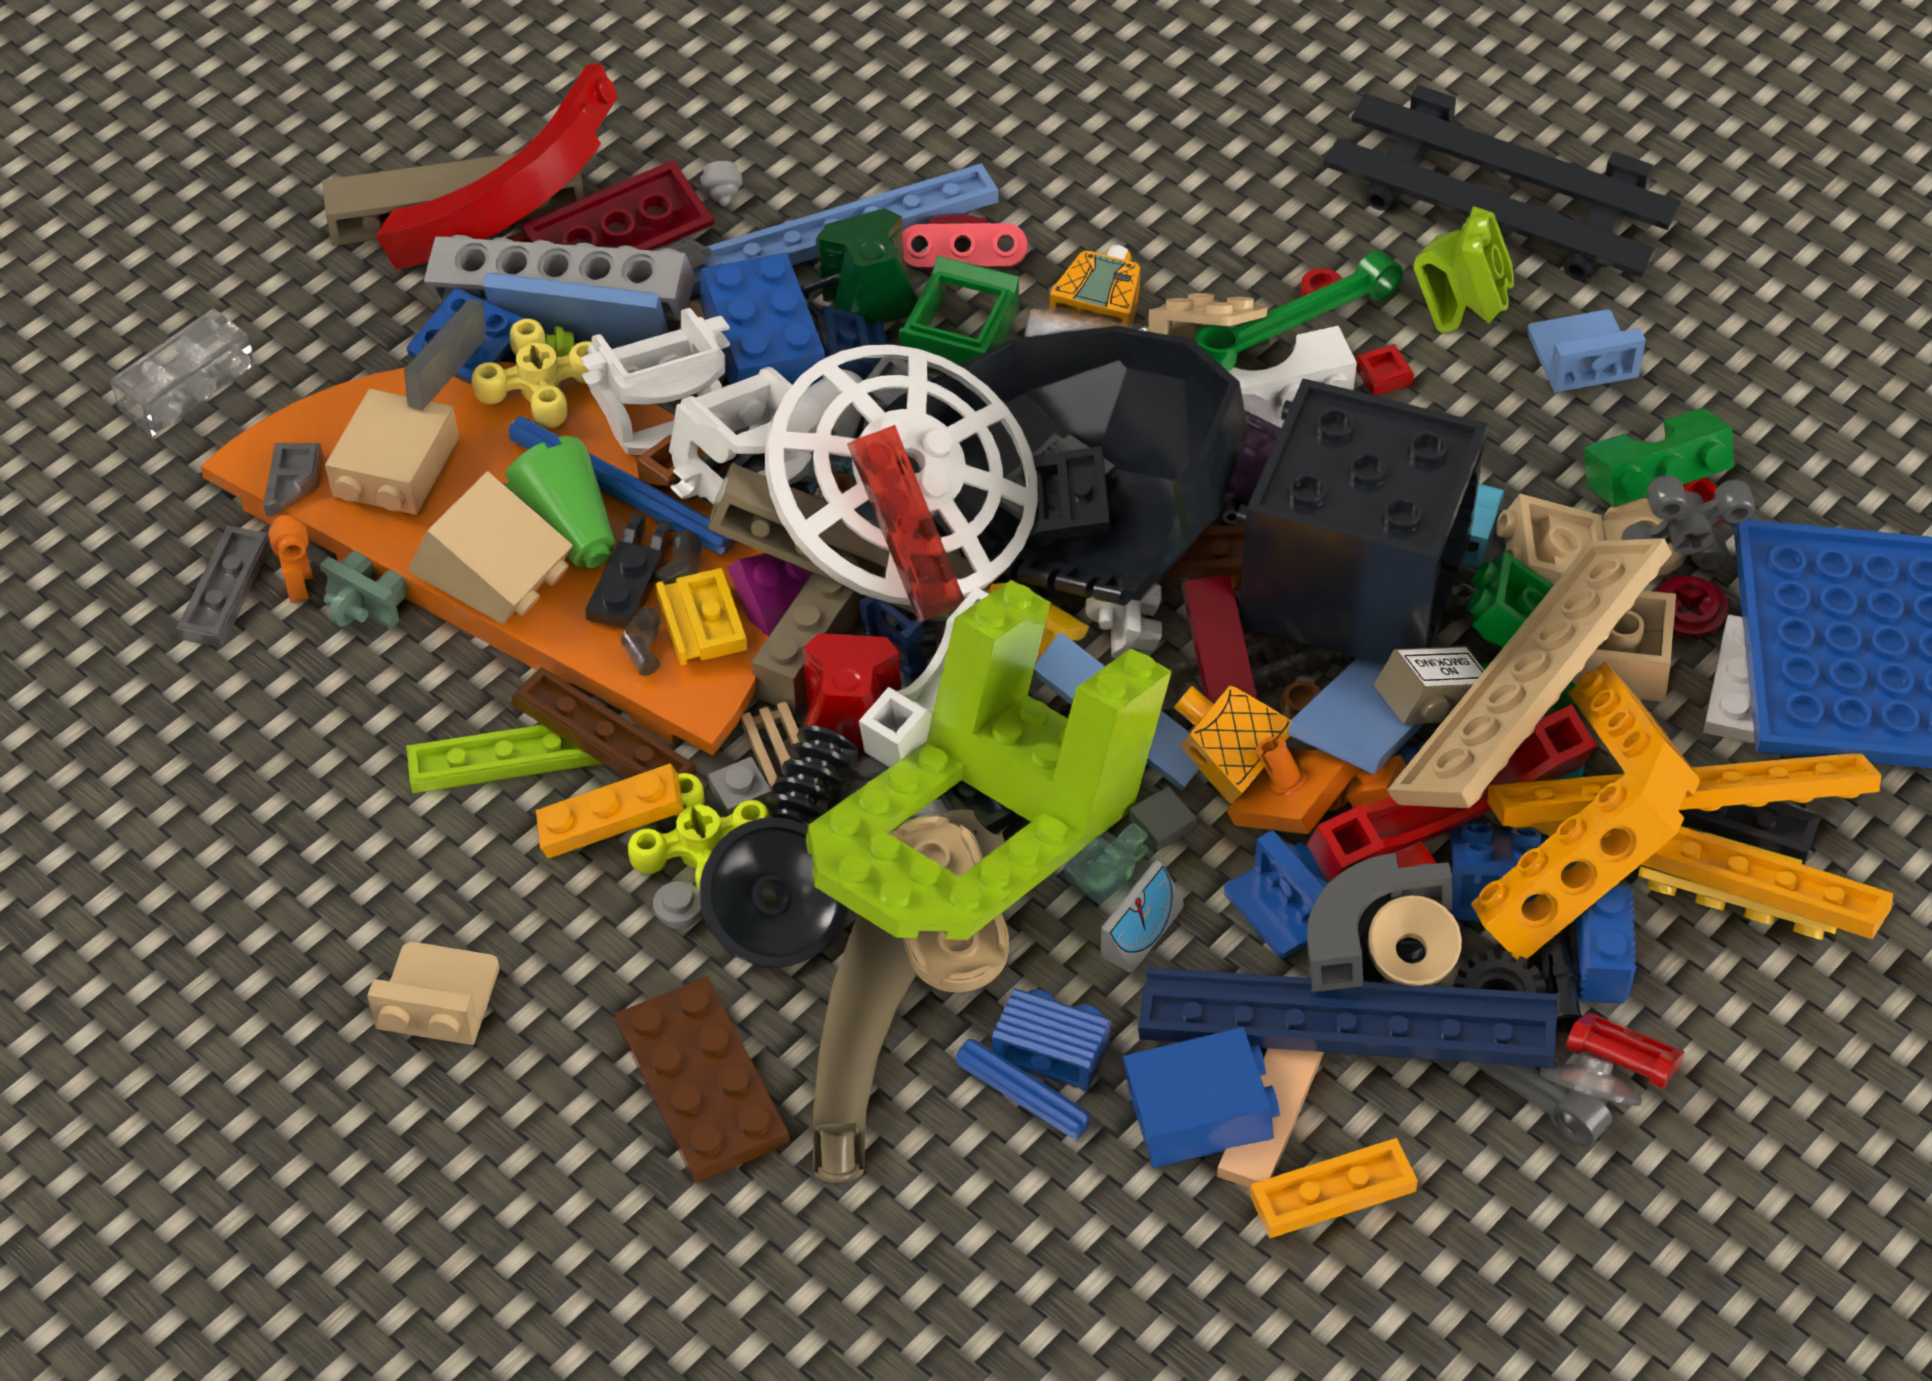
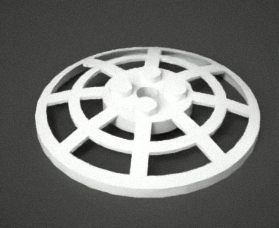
[765,345,1038,606]

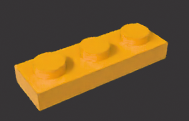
[536,763,683,859]
[1249,1138,1418,1239]

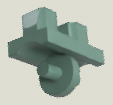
[319,550,408,630]

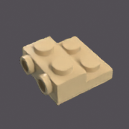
[1496,494,1605,585]

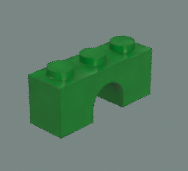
[1584,407,1734,508]

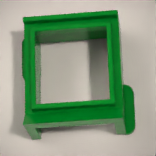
[899,255,1019,372]

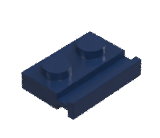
[818,305,887,377]

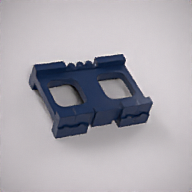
[860,596,926,687]

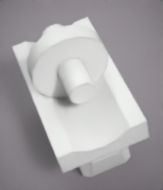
[1085,585,1162,658]

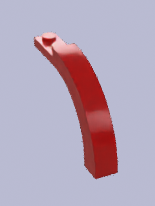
[376,62,618,269]

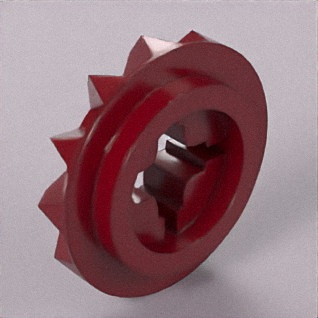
[1655,576,1728,641]

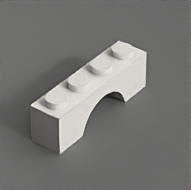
[1228,326,1357,418]
[859,587,989,767]

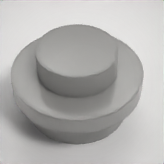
[653,881,702,929]

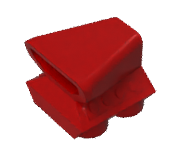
[803,633,902,756]

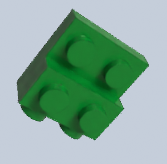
[1467,551,1554,648]

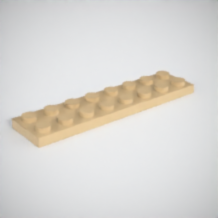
[1388,539,1672,808]

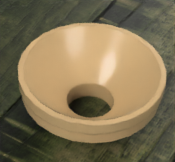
[1368,895,1462,986]

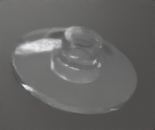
[1539,1055,1642,1106]

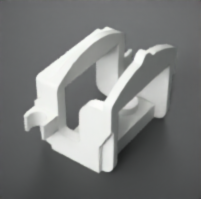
[581,308,730,455]
[669,367,825,505]

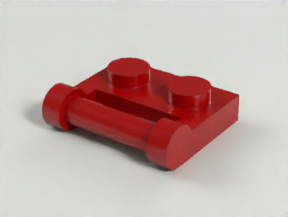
[1565,1012,1685,1090]

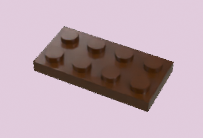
[614,976,790,1184]

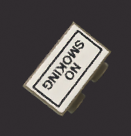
[1374,646,1485,724]

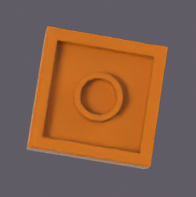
[1227,736,1360,834]

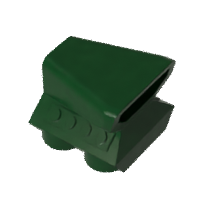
[815,208,918,325]

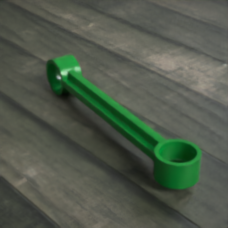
[1194,250,1403,371]

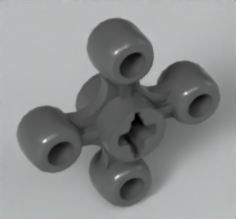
[1621,475,1755,570]

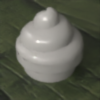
[700,161,743,207]

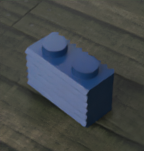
[1576,885,1636,1004]
[992,988,1111,1091]

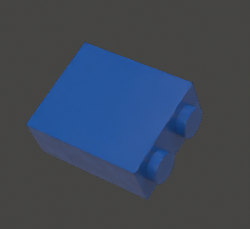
[1123,1027,1280,1168]

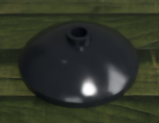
[699,817,848,968]

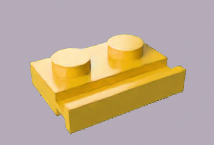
[656,568,747,666]

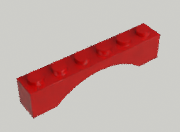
[1307,705,1597,883]

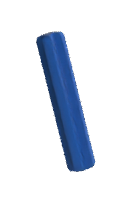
[956,1039,1090,1139]

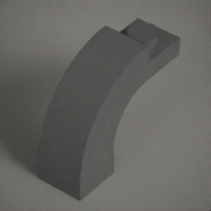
[1307,853,1452,992]

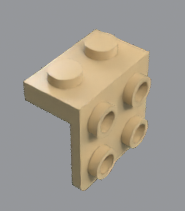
[1146,293,1267,341]
[367,942,500,1045]

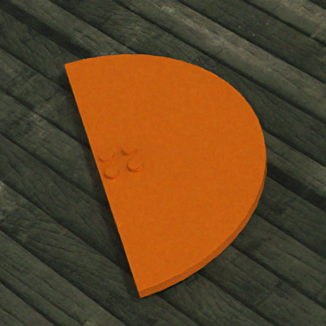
[200,361,768,756]

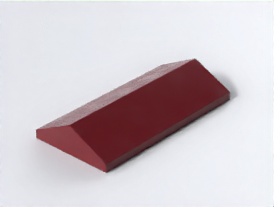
[521,160,714,277]

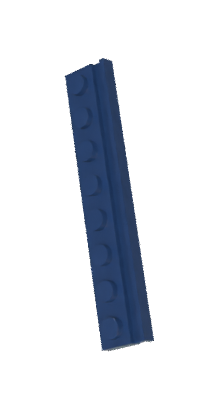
[1138,967,1558,1068]

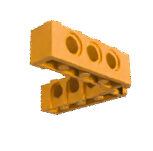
[1471,662,1701,960]

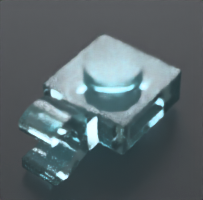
[1064,823,1149,905]

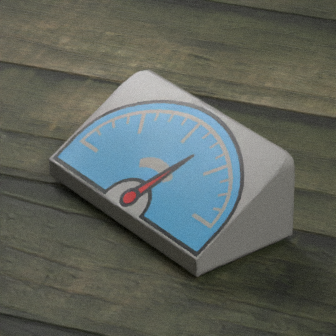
[1100,860,1184,972]

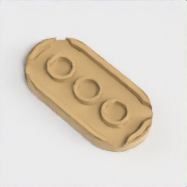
[891,815,1009,993]

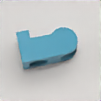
[1462,483,1504,568]

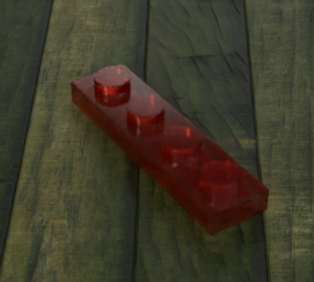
[847,425,965,623]

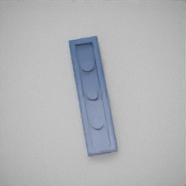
[1033,632,1199,791]

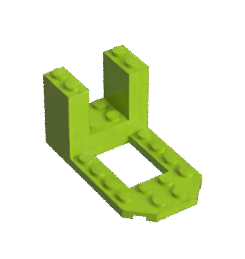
[806,580,1172,940]

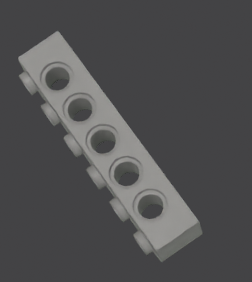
[424,235,695,321]

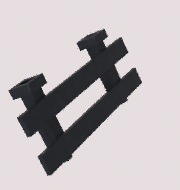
[1323,85,1681,280]

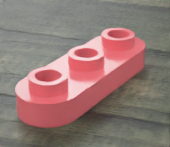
[902,223,1027,270]

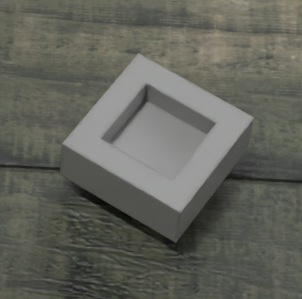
[707,757,772,816]

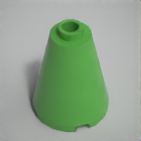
[502,436,615,568]

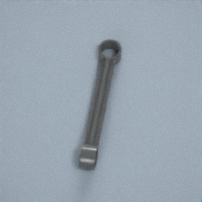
[1362,950,1612,1147]

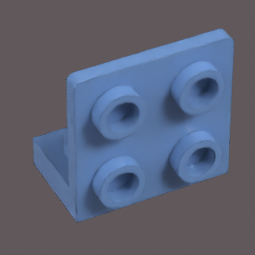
[1527,310,1646,393]

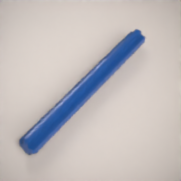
[508,416,735,555]

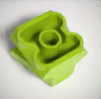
[1413,206,1514,333]

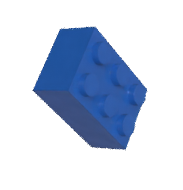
[700,252,825,387]

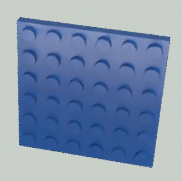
[1734,519,1932,769]

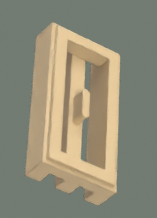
[741,701,799,794]

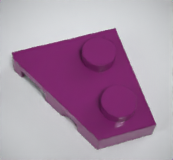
[727,553,814,637]

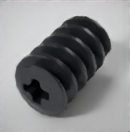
[764,725,856,826]

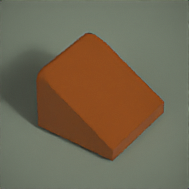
[636,435,702,486]

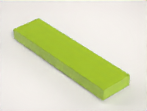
[406,725,603,793]

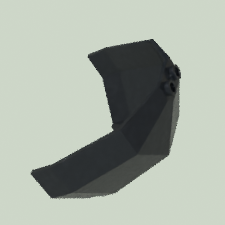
[883,326,1249,606]

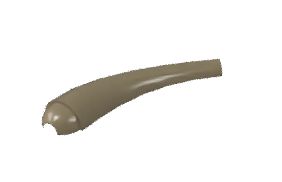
[813,809,1004,1183]

